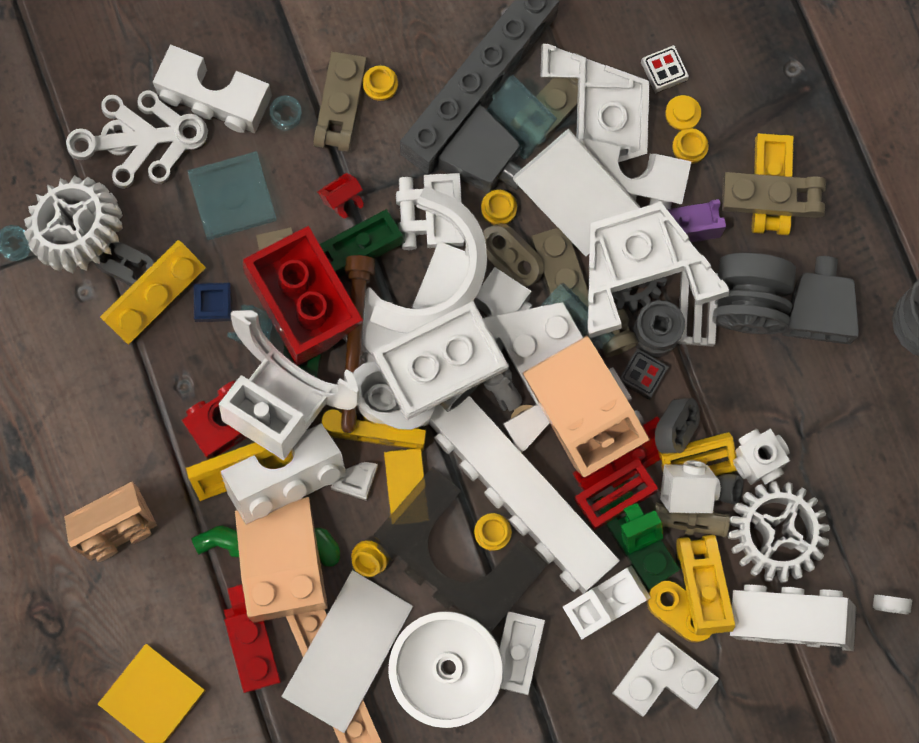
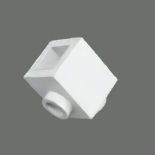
[660,460,721,513]

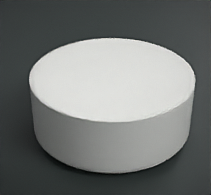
[873,595,912,615]

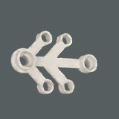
[66,90,208,189]

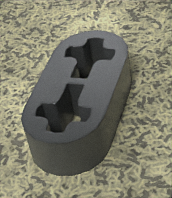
[95,241,154,286]
[655,398,700,454]

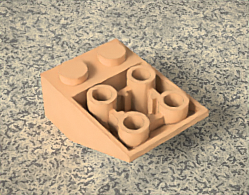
[522,336,649,477]
[64,482,157,562]

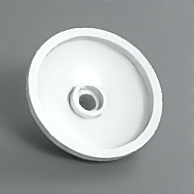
[389,611,503,728]

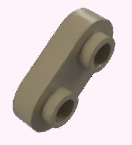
[483,223,544,287]

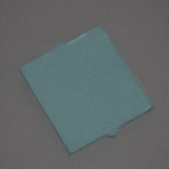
[486,75,557,160]

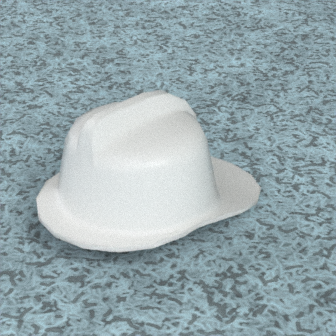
[353,361,434,430]

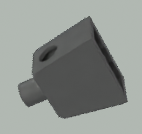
[438,105,522,193]
[782,256,859,345]

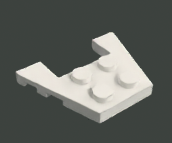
[541,44,649,162]
[588,202,729,338]
[483,302,583,452]

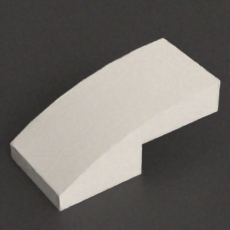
[563,566,651,639]

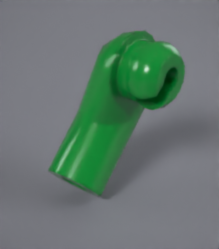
[191,525,239,558]
[315,528,340,567]

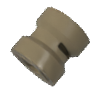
[600,309,639,357]

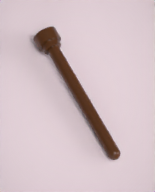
[341,255,375,433]

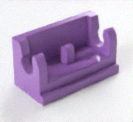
[667,199,726,242]

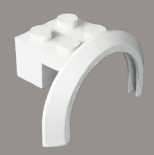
[370,187,487,334]
[219,310,359,460]

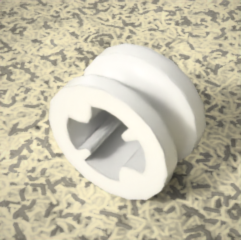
[101,120,134,156]

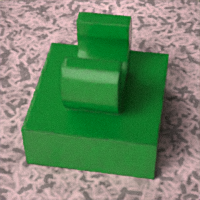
[621,503,663,554]

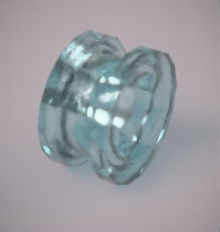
[270,95,302,131]
[0,225,31,261]

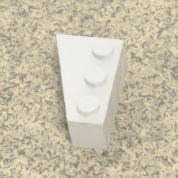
[730,585,856,651]

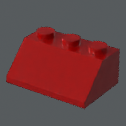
[243,226,363,366]

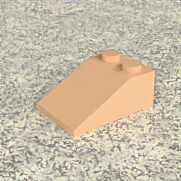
[235,497,328,623]

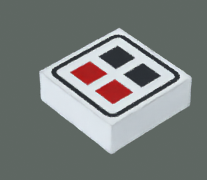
[641,45,689,93]

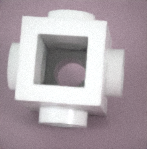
[733,429,790,485]

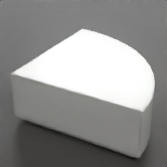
[331,462,378,501]

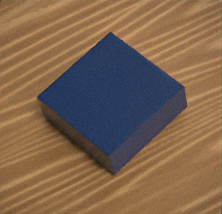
[194,283,232,322]

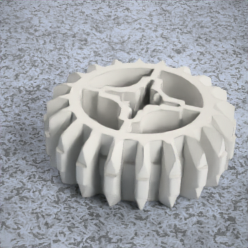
[24,175,123,273]
[728,481,830,583]

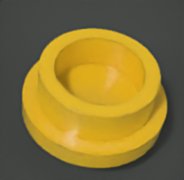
[363,65,398,101]
[665,95,701,131]
[672,128,709,164]
[481,190,517,225]
[474,513,512,551]
[351,540,389,577]

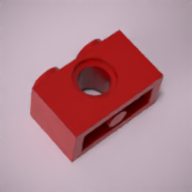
[182,380,248,460]

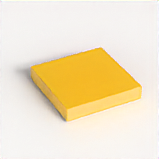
[98,644,206,743]

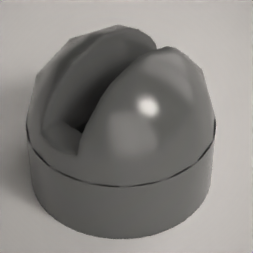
[717,474,743,505]

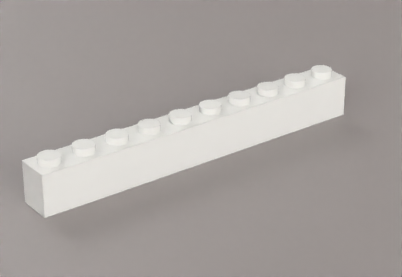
[343,287,620,594]

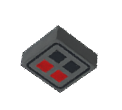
[620,349,669,400]

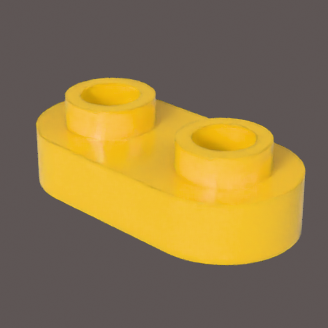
[646,581,712,643]

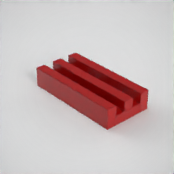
[574,458,658,531]

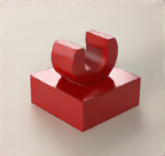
[317,172,364,219]

